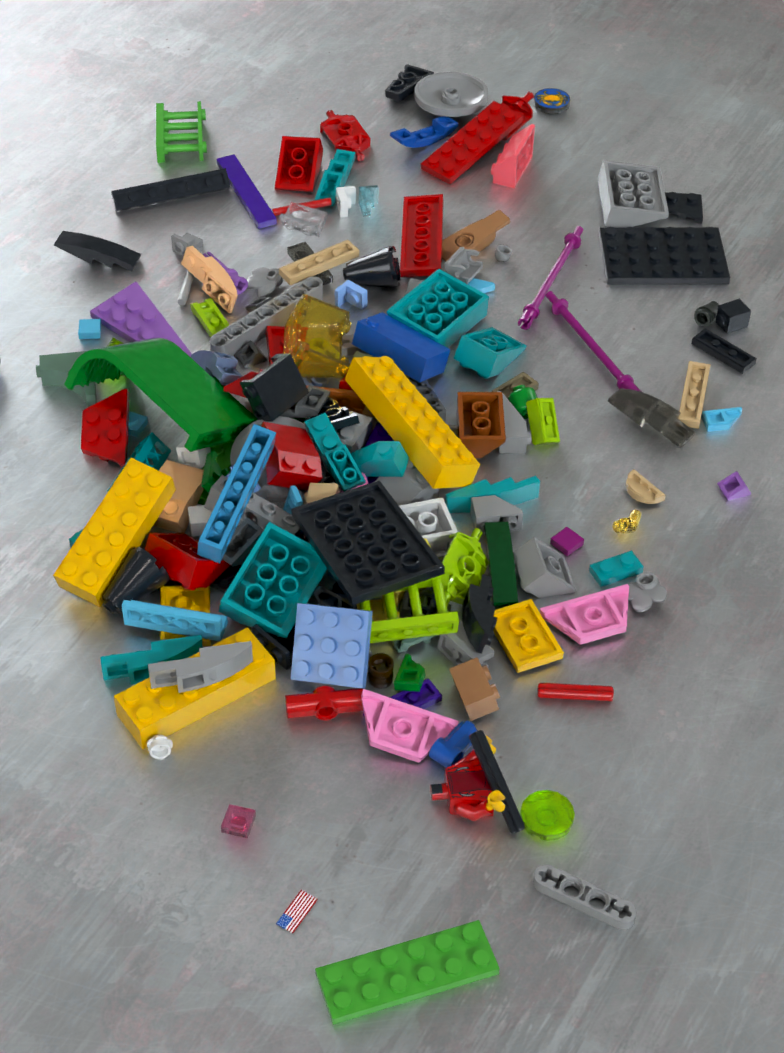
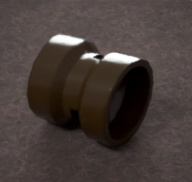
[368,653,394,689]

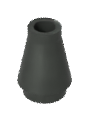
[694,301,719,326]

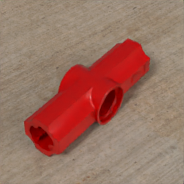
[285,686,363,720]

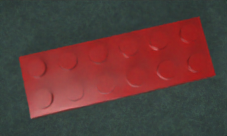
[420,101,523,185]
[400,194,444,277]

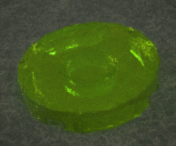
[520,790,575,841]

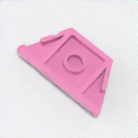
[540,584,629,645]
[361,689,459,763]

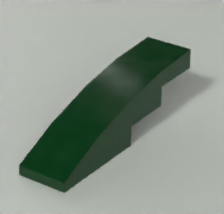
[484,522,518,606]

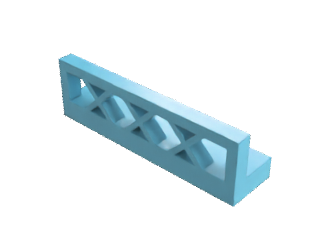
[122,600,228,641]

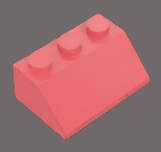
[491,124,535,188]

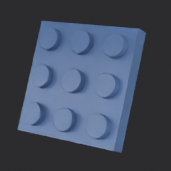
[290,603,373,688]

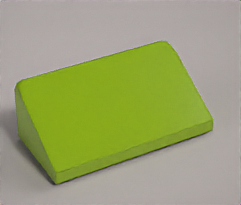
[526,398,560,445]

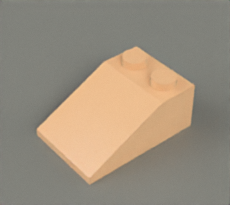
[153,460,204,533]

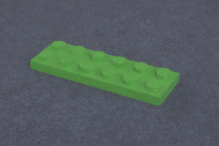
[315,920,500,1025]

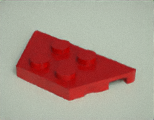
[81,389,130,467]

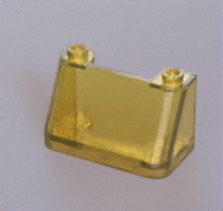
[283,293,351,378]

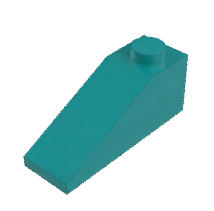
[351,441,409,477]

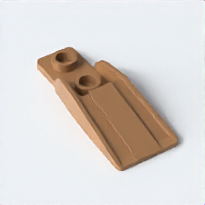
[442,210,510,262]

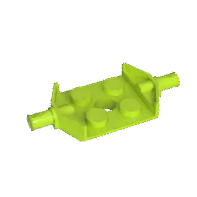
[442,528,488,606]

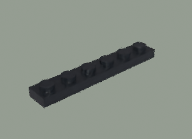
[111,168,230,212]

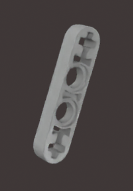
[533,865,637,930]

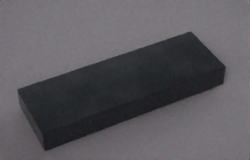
[691,328,757,374]

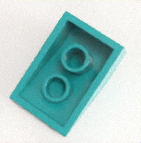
[453,327,527,378]

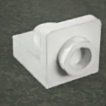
[336,186,356,218]

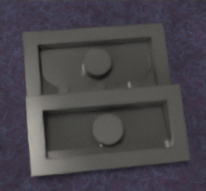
[280,385,331,418]

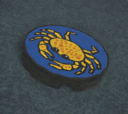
[533,88,571,114]

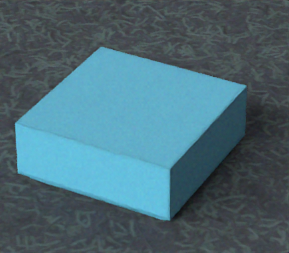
[78,319,101,339]

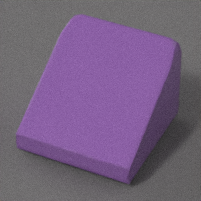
[717,471,751,501]

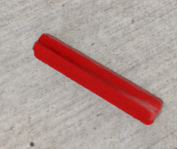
[537,683,614,701]

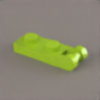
[190,298,229,337]

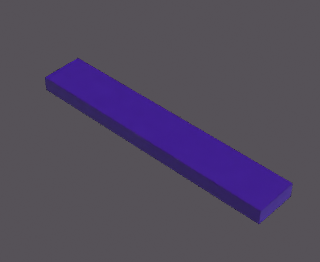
[217,154,277,229]

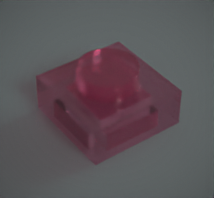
[221,804,256,839]

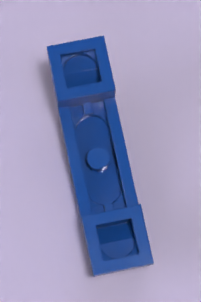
[390,116,459,148]

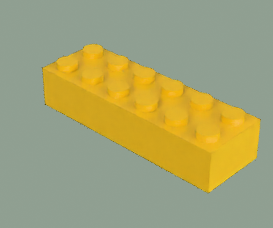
[53,458,176,607]
[114,627,276,750]

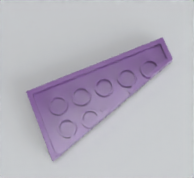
[90,281,192,357]

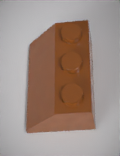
[456,392,506,458]

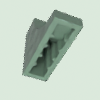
[36,351,97,407]

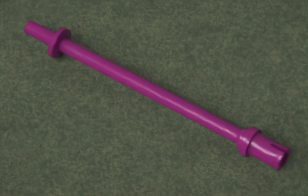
[518,226,583,330]
[545,291,643,402]

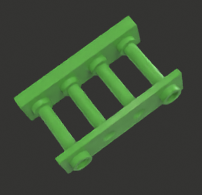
[156,101,207,163]

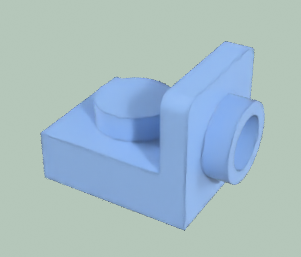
[334,280,368,310]

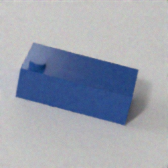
[352,312,450,382]

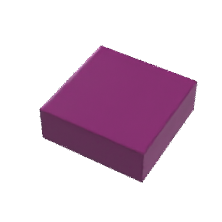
[550,527,584,557]

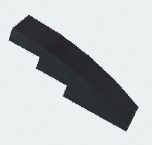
[54,231,141,272]

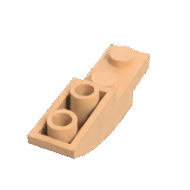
[181,246,238,313]

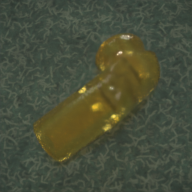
[612,509,642,533]

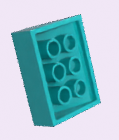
[387,269,489,348]
[218,522,327,638]

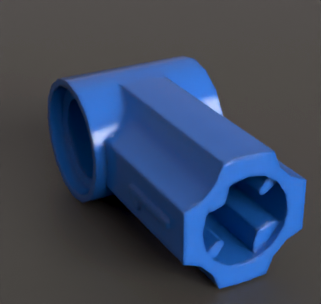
[429,720,478,768]

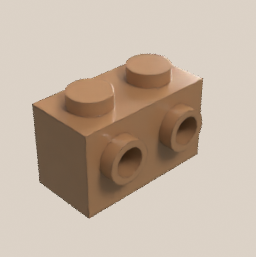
[449,657,500,721]

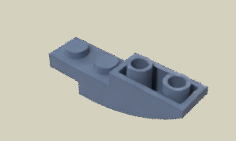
[191,350,242,385]

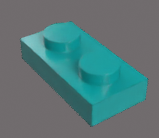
[589,550,644,587]

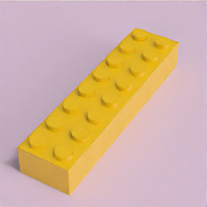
[345,356,480,489]

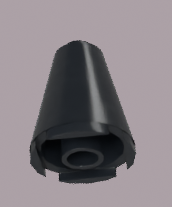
[343,246,401,287]
[102,546,170,614]

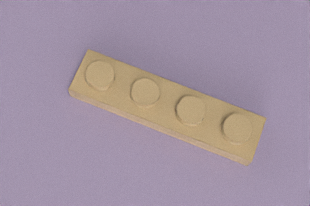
[279,240,359,286]
[677,361,711,429]

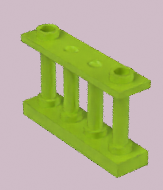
[360,568,459,643]

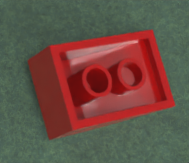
[275,136,323,192]
[261,421,322,491]

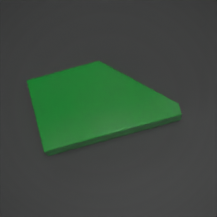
[394,653,426,692]

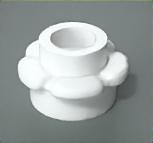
[147,735,173,759]

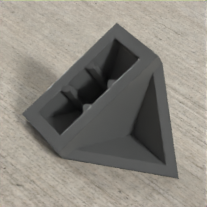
[222,518,264,567]

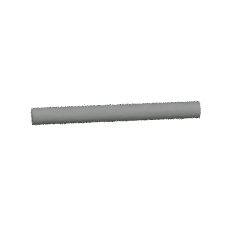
[178,248,202,306]

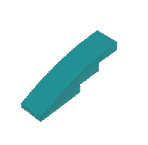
[315,149,356,206]
[445,475,540,513]

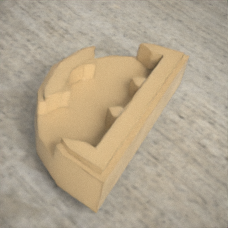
[626,469,666,504]

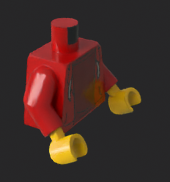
[430,736,505,821]

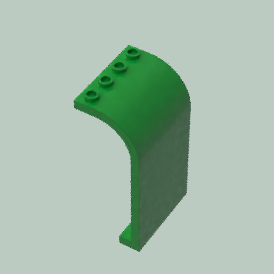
[64,338,257,452]

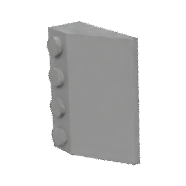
[598,160,669,228]

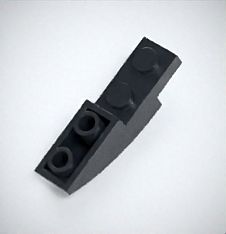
[461,574,497,654]

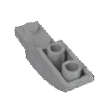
[148,641,253,693]

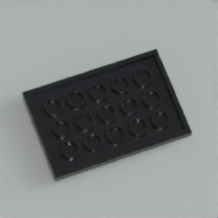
[599,227,730,285]
[291,480,445,606]

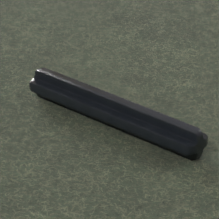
[469,730,525,834]

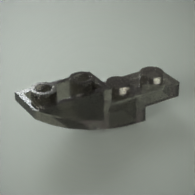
[608,388,695,448]

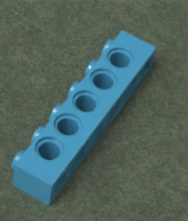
[197,424,276,563]

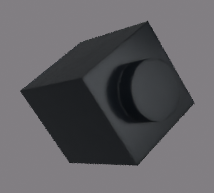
[715,298,751,334]

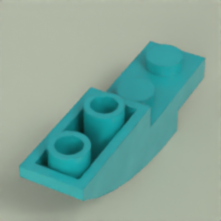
[304,413,366,492]
[100,635,203,685]

